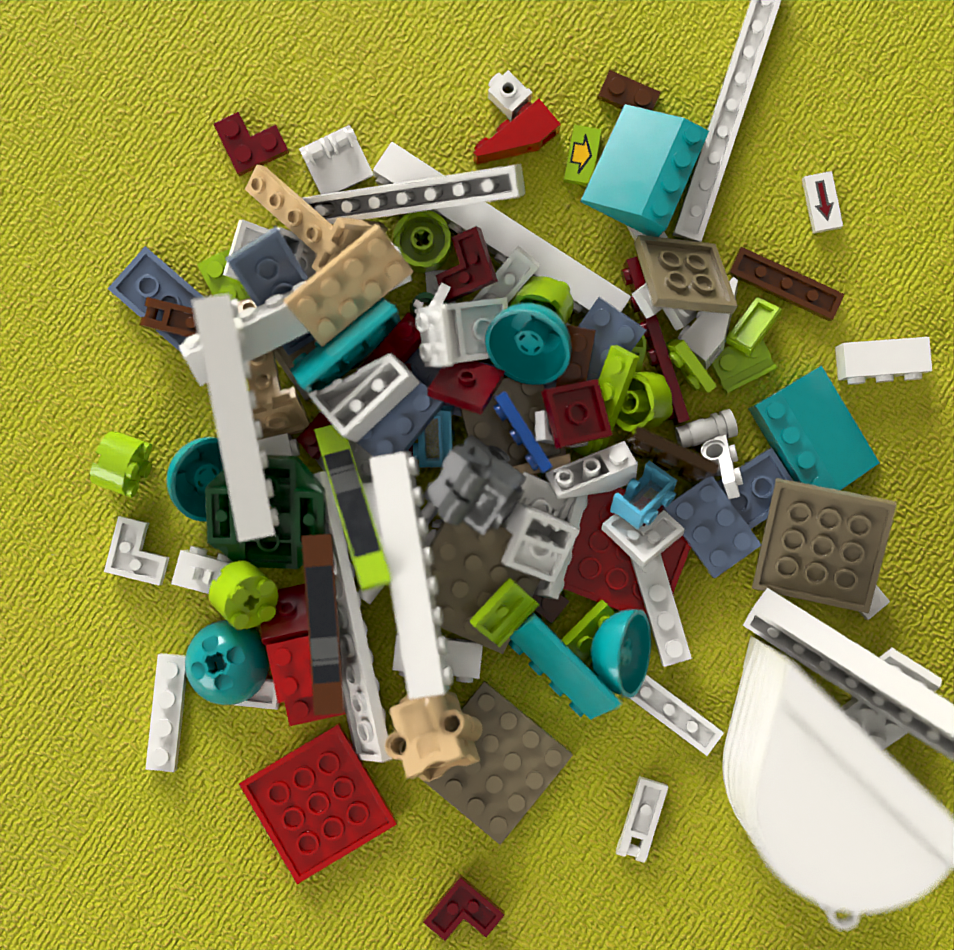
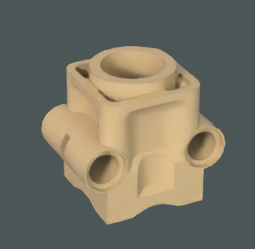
[385,691,483,782]

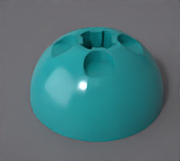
[485,303,571,385]
[167,437,224,522]
[591,609,651,698]
[185,620,270,705]

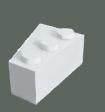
[308,354,420,443]

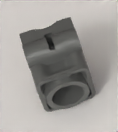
[422,434,527,536]

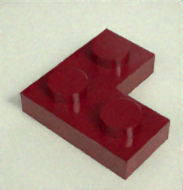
[213,112,290,177]
[435,226,498,303]
[423,874,505,941]

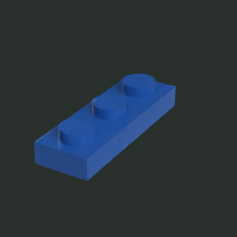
[493,391,553,473]

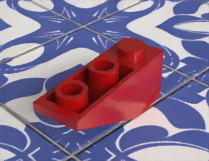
[473,99,561,165]

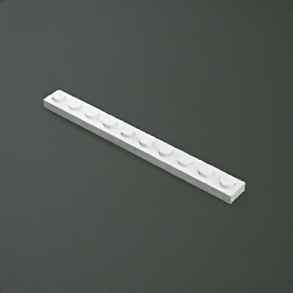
[673,0,781,242]

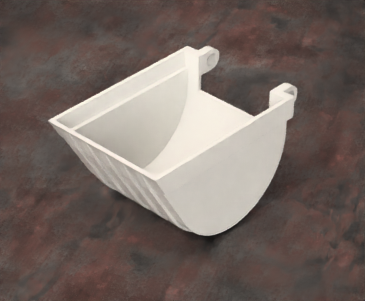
[722,636,954,930]

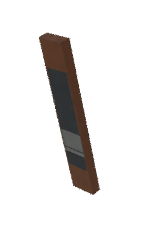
[302,534,345,716]

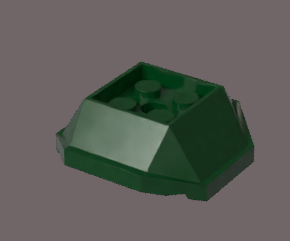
[205,455,326,569]

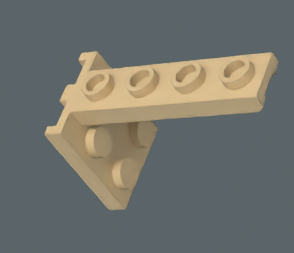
[245,165,388,272]
[237,298,311,440]

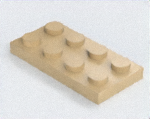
[283,224,414,347]

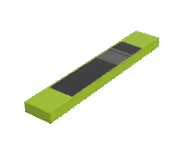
[314,425,392,591]

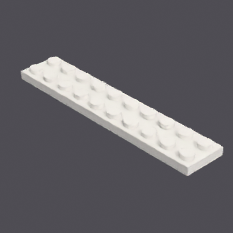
[313,471,393,762]

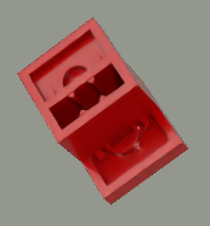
[266,636,346,726]

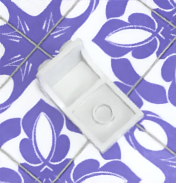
[416,297,508,367]

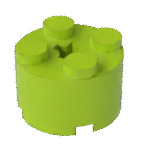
[394,210,452,274]
[510,276,574,325]
[615,371,673,431]
[90,431,152,498]
[209,561,278,630]

